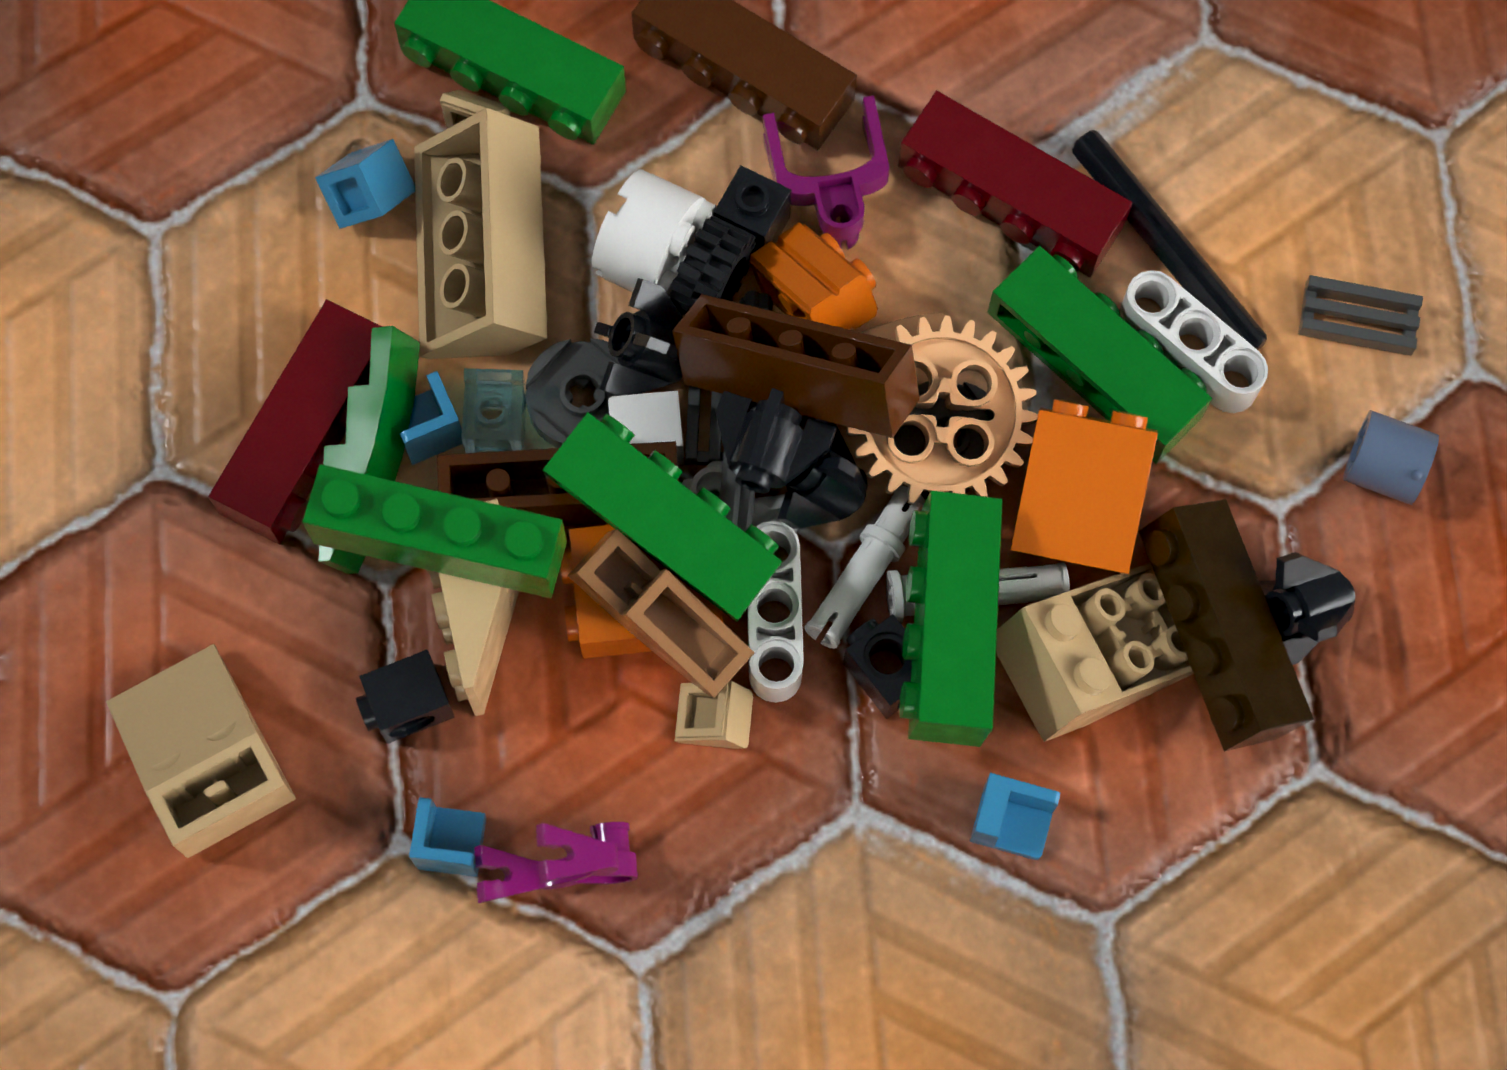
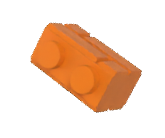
[749,222,878,330]

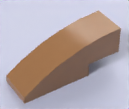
[568,529,755,698]

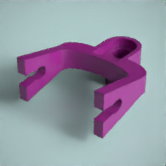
[763,95,889,249]
[474,822,638,904]

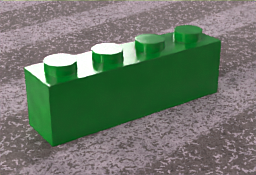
[394,0,626,145]
[987,246,1212,464]
[543,412,782,622]
[302,464,567,599]
[899,490,1002,747]

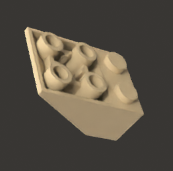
[427,499,519,716]
[996,563,1194,742]
[106,644,296,858]

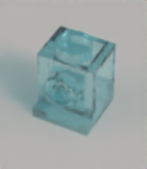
[461,368,527,453]

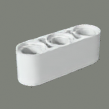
[1120,270,1268,413]
[747,520,804,703]

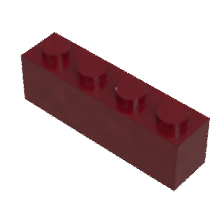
[898,90,1133,278]
[208,299,382,545]

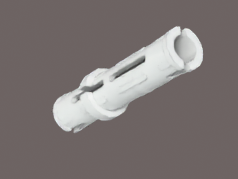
[804,486,926,649]

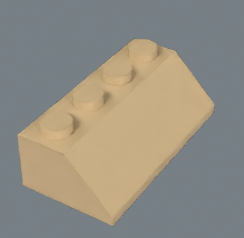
[414,108,547,359]

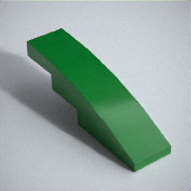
[318,326,420,574]

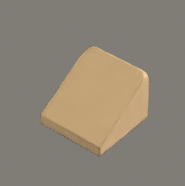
[440,90,511,128]
[674,681,753,749]

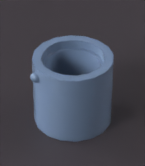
[1343,410,1439,505]

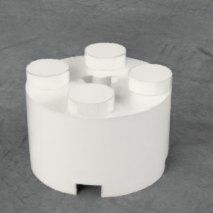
[592,169,717,295]

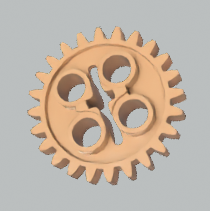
[846,315,1038,505]

